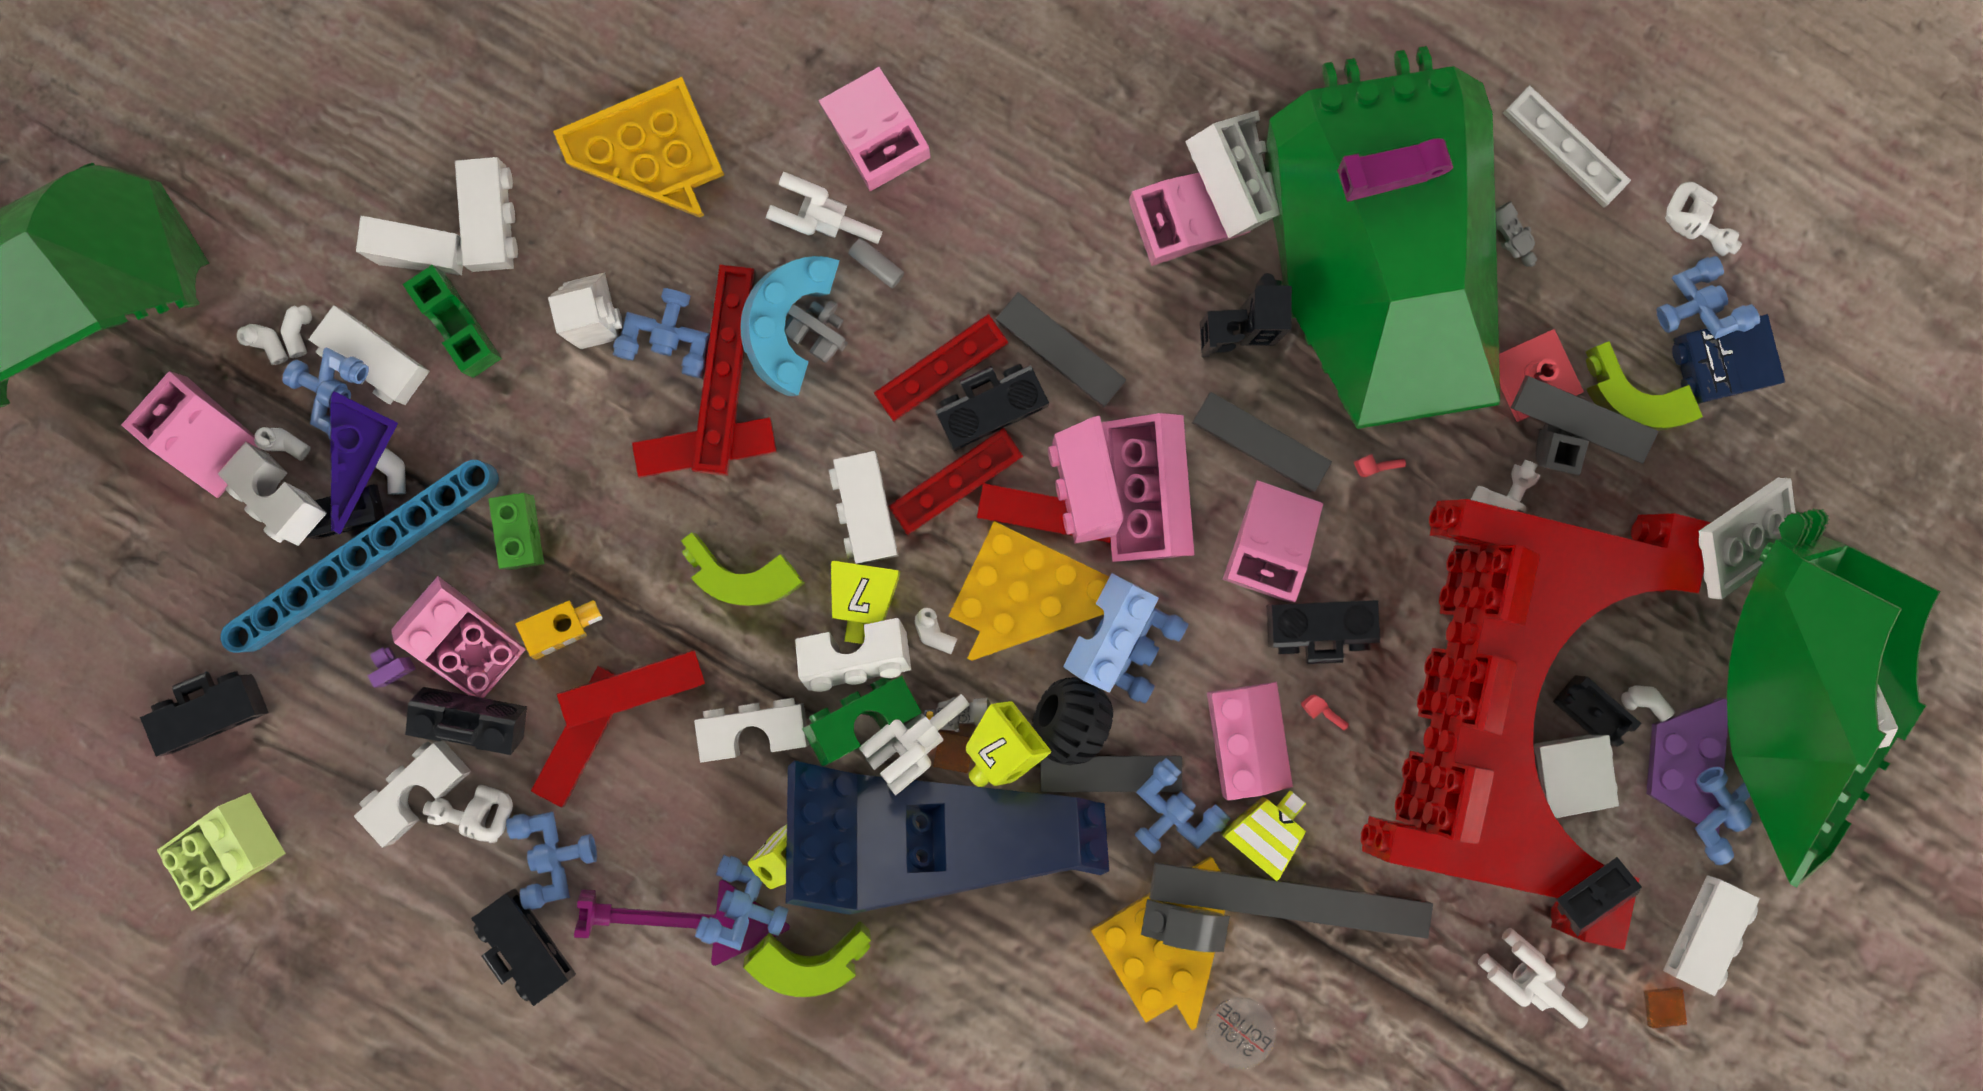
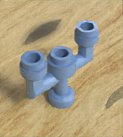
[1656,256,1760,339]
[613,288,710,379]
[282,348,369,439]
[1092,608,1189,704]
[1134,757,1231,854]
[1694,767,1756,865]
[506,812,597,910]
[694,855,788,950]

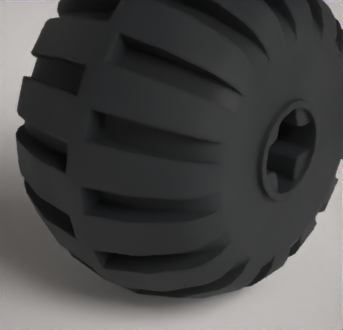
[1032,677,1113,765]

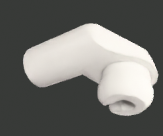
[376,448,406,495]
[915,608,957,654]
[1621,685,1675,722]

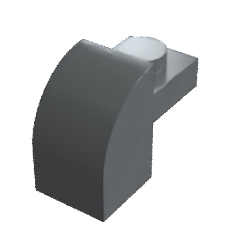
[1536,423,1589,475]
[1141,899,1230,952]

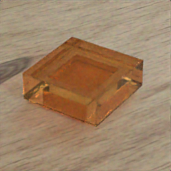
[933,731,971,773]
[1643,987,1687,1028]

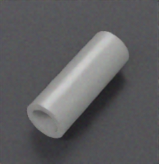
[848,237,905,289]

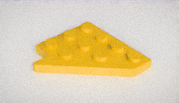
[553,77,725,218]
[949,521,1109,661]
[1090,856,1225,1030]

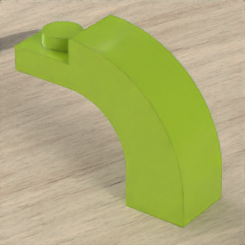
[1585,341,1703,431]
[681,532,805,606]
[743,921,871,997]

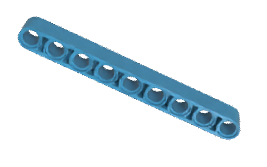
[220,460,499,653]

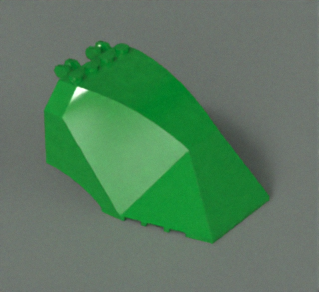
[1264,46,1500,429]
[0,163,210,408]
[1727,508,1941,888]

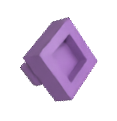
[367,647,416,688]

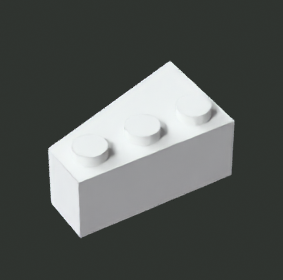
[1185,110,1280,238]
[548,273,623,349]

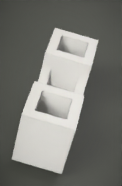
[218,442,327,546]
[795,618,911,692]
[694,698,810,763]
[354,741,472,848]

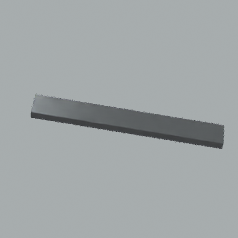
[1149,862,1433,939]

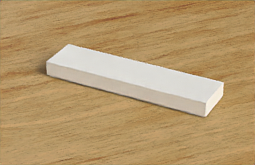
[1503,85,1631,208]

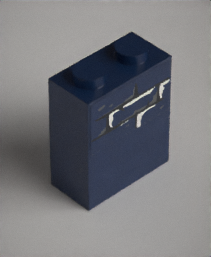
[1672,314,1785,404]

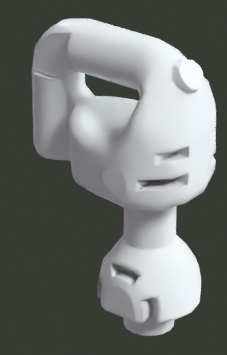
[1665,182,1742,256]
[1471,460,1540,513]
[423,785,513,843]

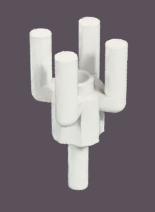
[766,171,883,244]
[859,694,970,796]
[1478,928,1588,1029]

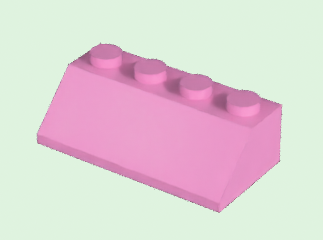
[1102,413,1194,562]

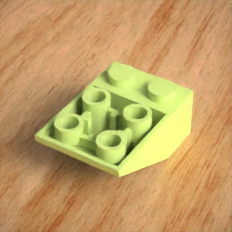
[157,793,286,911]

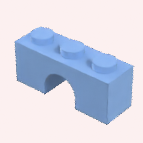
[1063,573,1159,693]

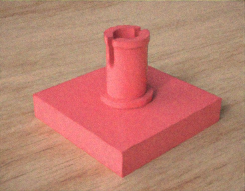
[1499,329,1584,422]

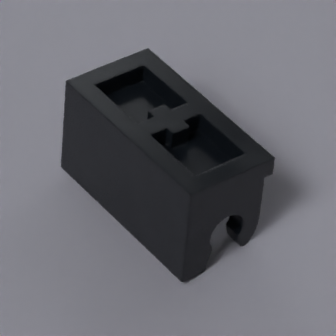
[1200,309,1248,357]
[306,484,385,539]
[1553,675,1642,747]
[1556,857,1642,936]

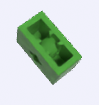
[488,493,544,570]

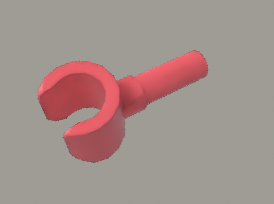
[1354,454,1406,478]
[1301,694,1349,731]

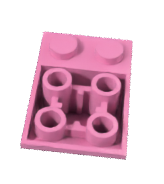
[818,67,930,191]
[1129,173,1251,266]
[121,371,262,498]
[1222,480,1323,603]
[391,576,526,698]

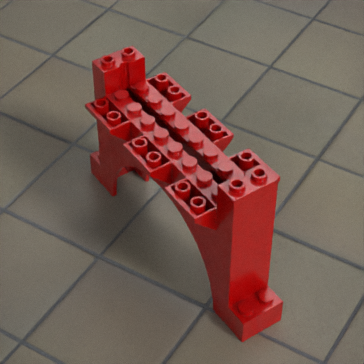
[1361,499,1711,950]

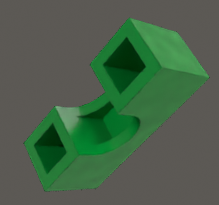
[402,265,502,378]
[802,675,922,766]

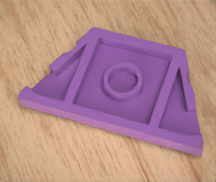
[1646,698,1728,834]

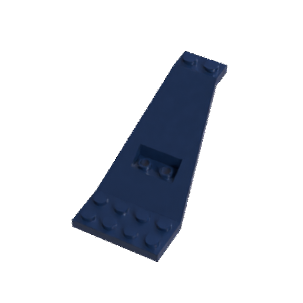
[786,761,1109,915]

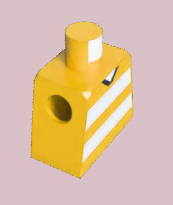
[515,600,603,660]

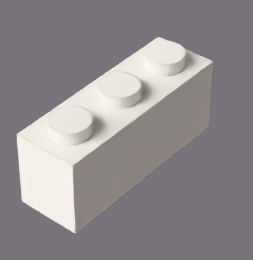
[455,157,518,272]
[308,305,430,405]
[829,451,899,565]
[1663,875,1760,996]

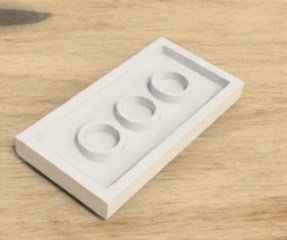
[1699,478,1796,599]

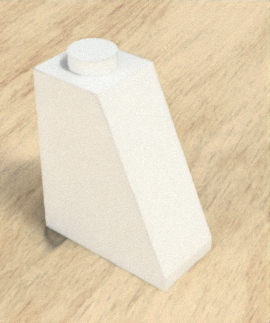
[356,216,463,275]

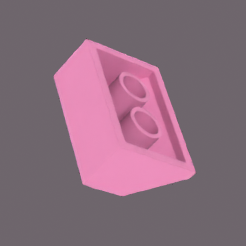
[1048,416,1124,544]
[1207,682,1293,800]

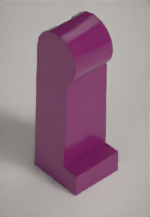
[1337,138,1453,202]

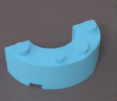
[740,256,840,396]

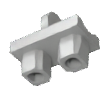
[784,300,848,363]

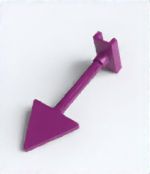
[574,879,790,966]

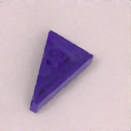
[330,391,398,534]

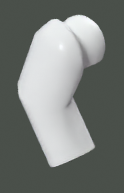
[280,305,312,358]
[237,324,288,365]
[254,427,311,461]

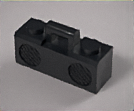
[1240,273,1292,346]
[935,364,1049,452]
[1266,600,1380,664]
[140,671,269,757]
[405,687,527,755]
[471,888,576,1006]

